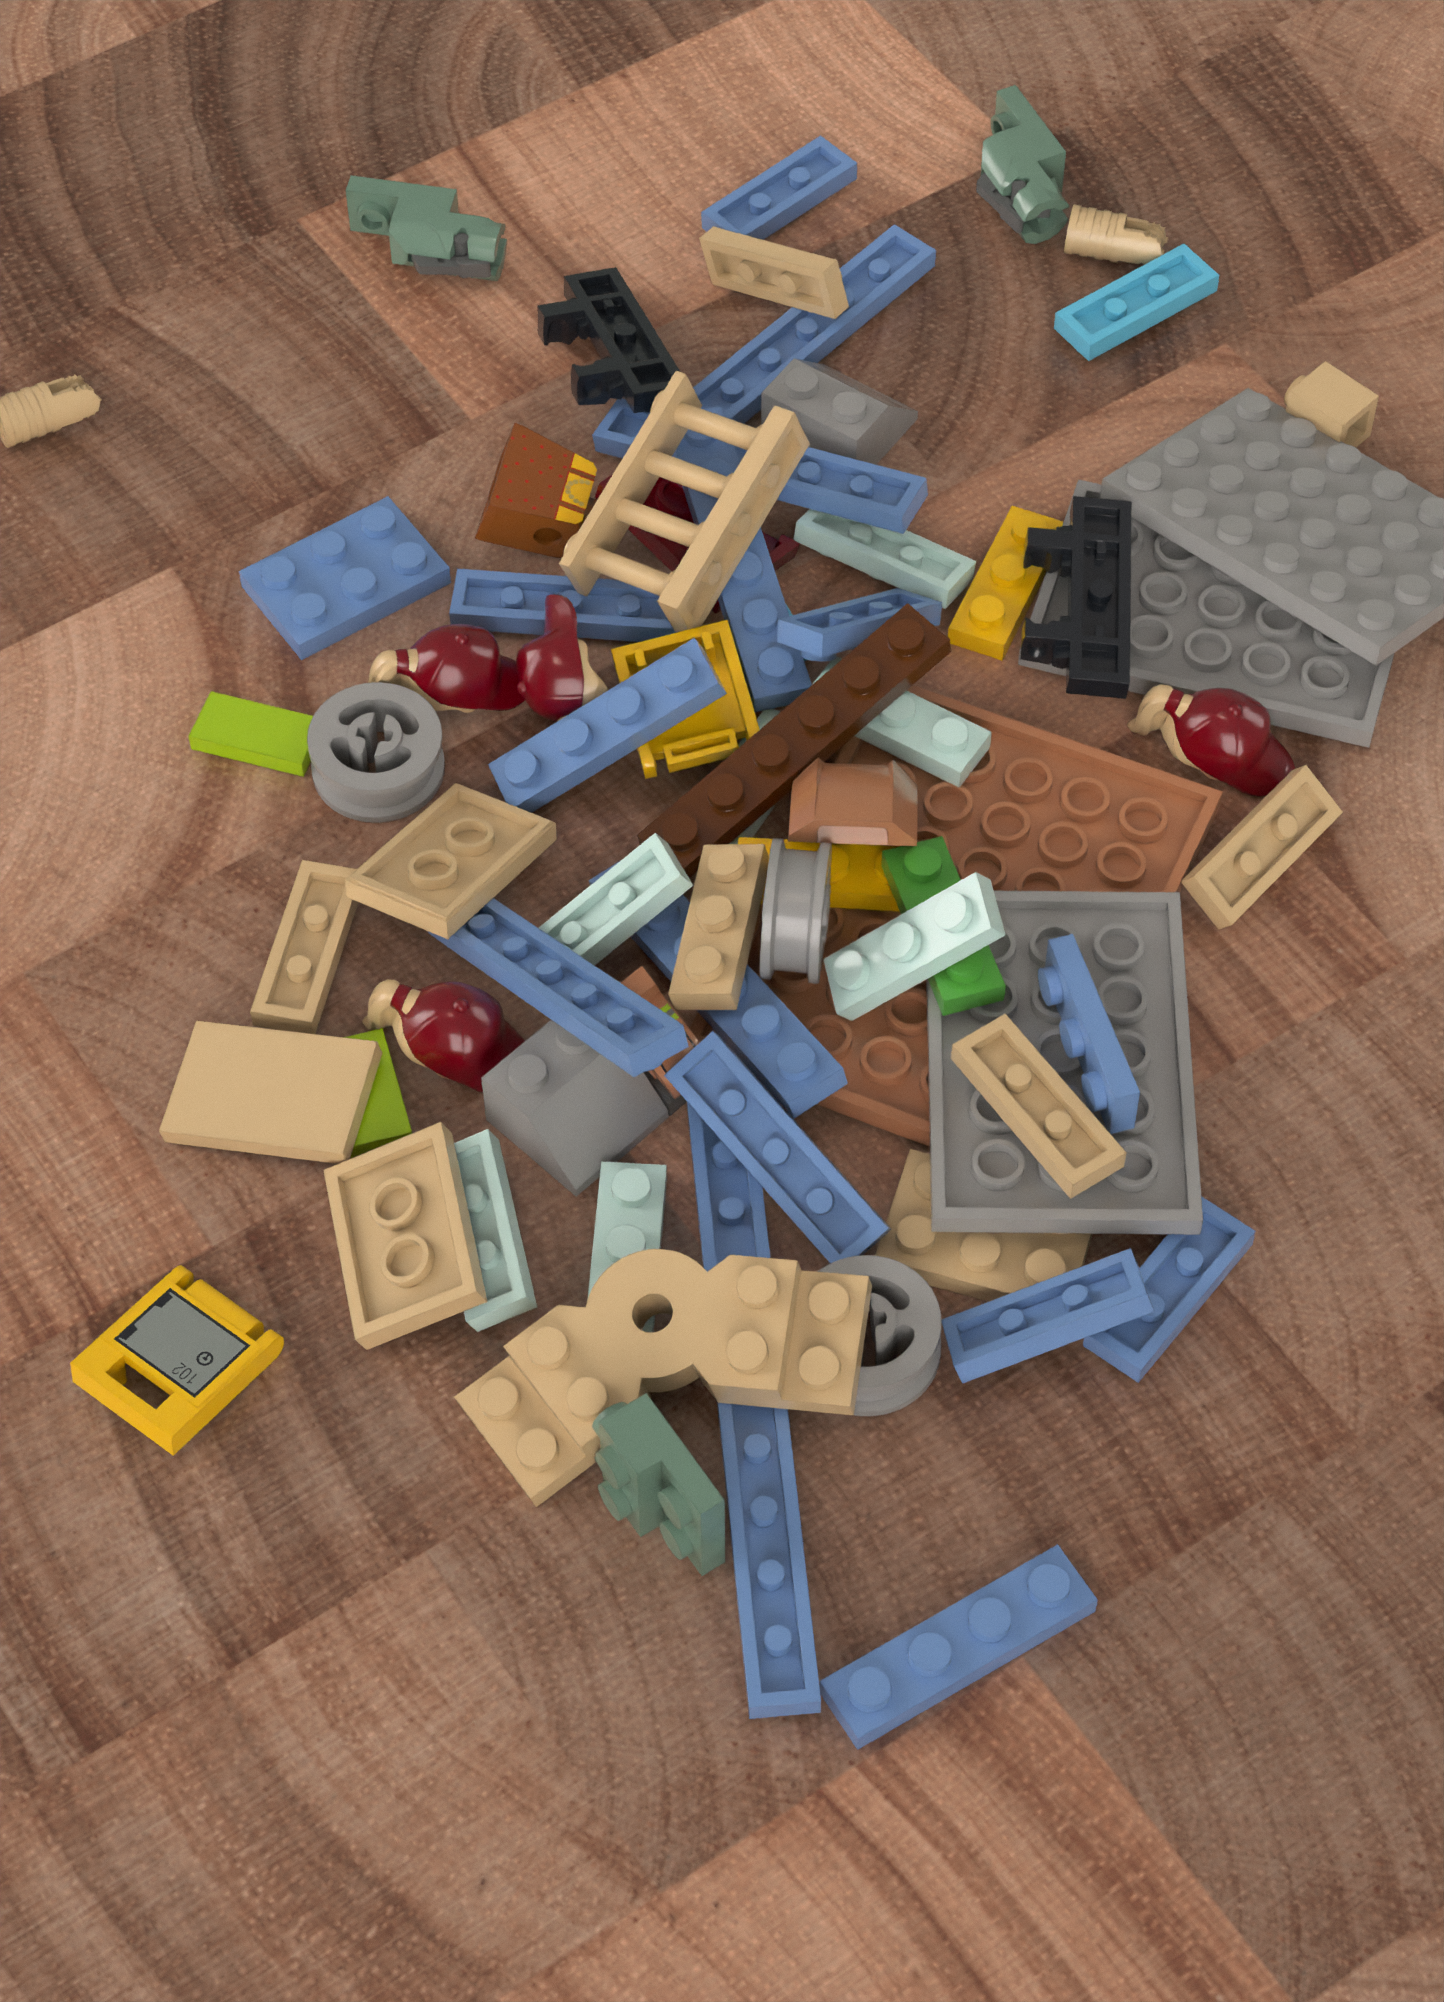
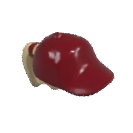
[516,594,608,722]
[368,624,525,713]
[1127,684,1295,797]
[362,979,525,1093]

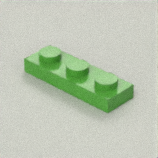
[881,836,1006,1016]

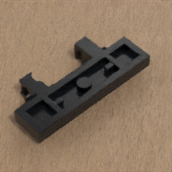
[537,267,680,413]
[1020,496,1132,699]

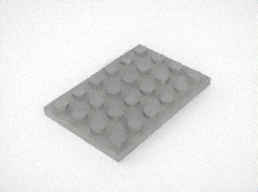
[1100,388,1444,665]
[1018,479,1395,748]
[926,891,1203,1235]

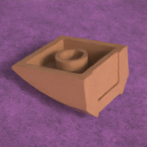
[788,757,917,846]

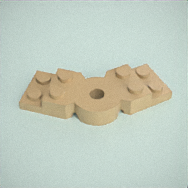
[454,1249,872,1507]

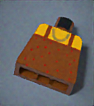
[475,423,597,558]

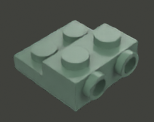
[592,1393,725,1576]

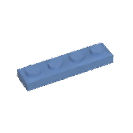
[449,569,677,642]
[488,637,727,813]
[664,1031,891,1263]
[819,1544,1098,1750]

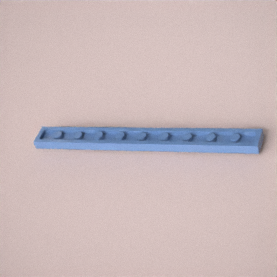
[687,1102,821,1719]

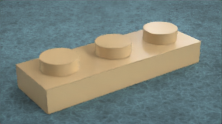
[699,226,849,319]
[1181,765,1343,930]
[668,844,769,1010]
[250,860,359,1034]
[951,1014,1127,1199]

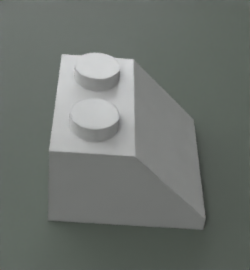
[761,358,918,465]
[481,1020,669,1197]

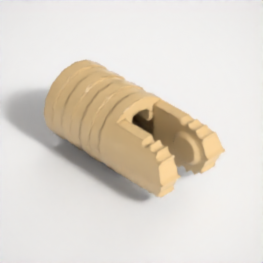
[1064,204,1168,265]
[0,374,102,448]

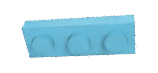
[1054,244,1219,361]

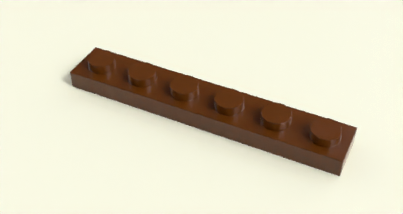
[637,603,951,878]

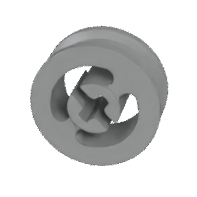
[307,682,445,823]
[760,838,832,984]
[817,1255,942,1416]

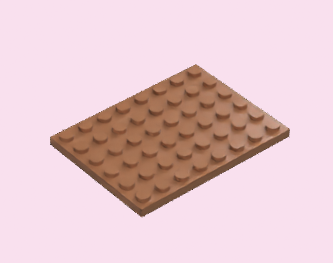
[689,685,1223,1147]

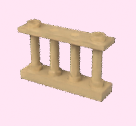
[559,371,810,632]

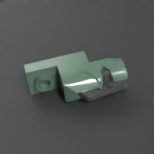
[976,85,1070,244]
[346,175,507,281]

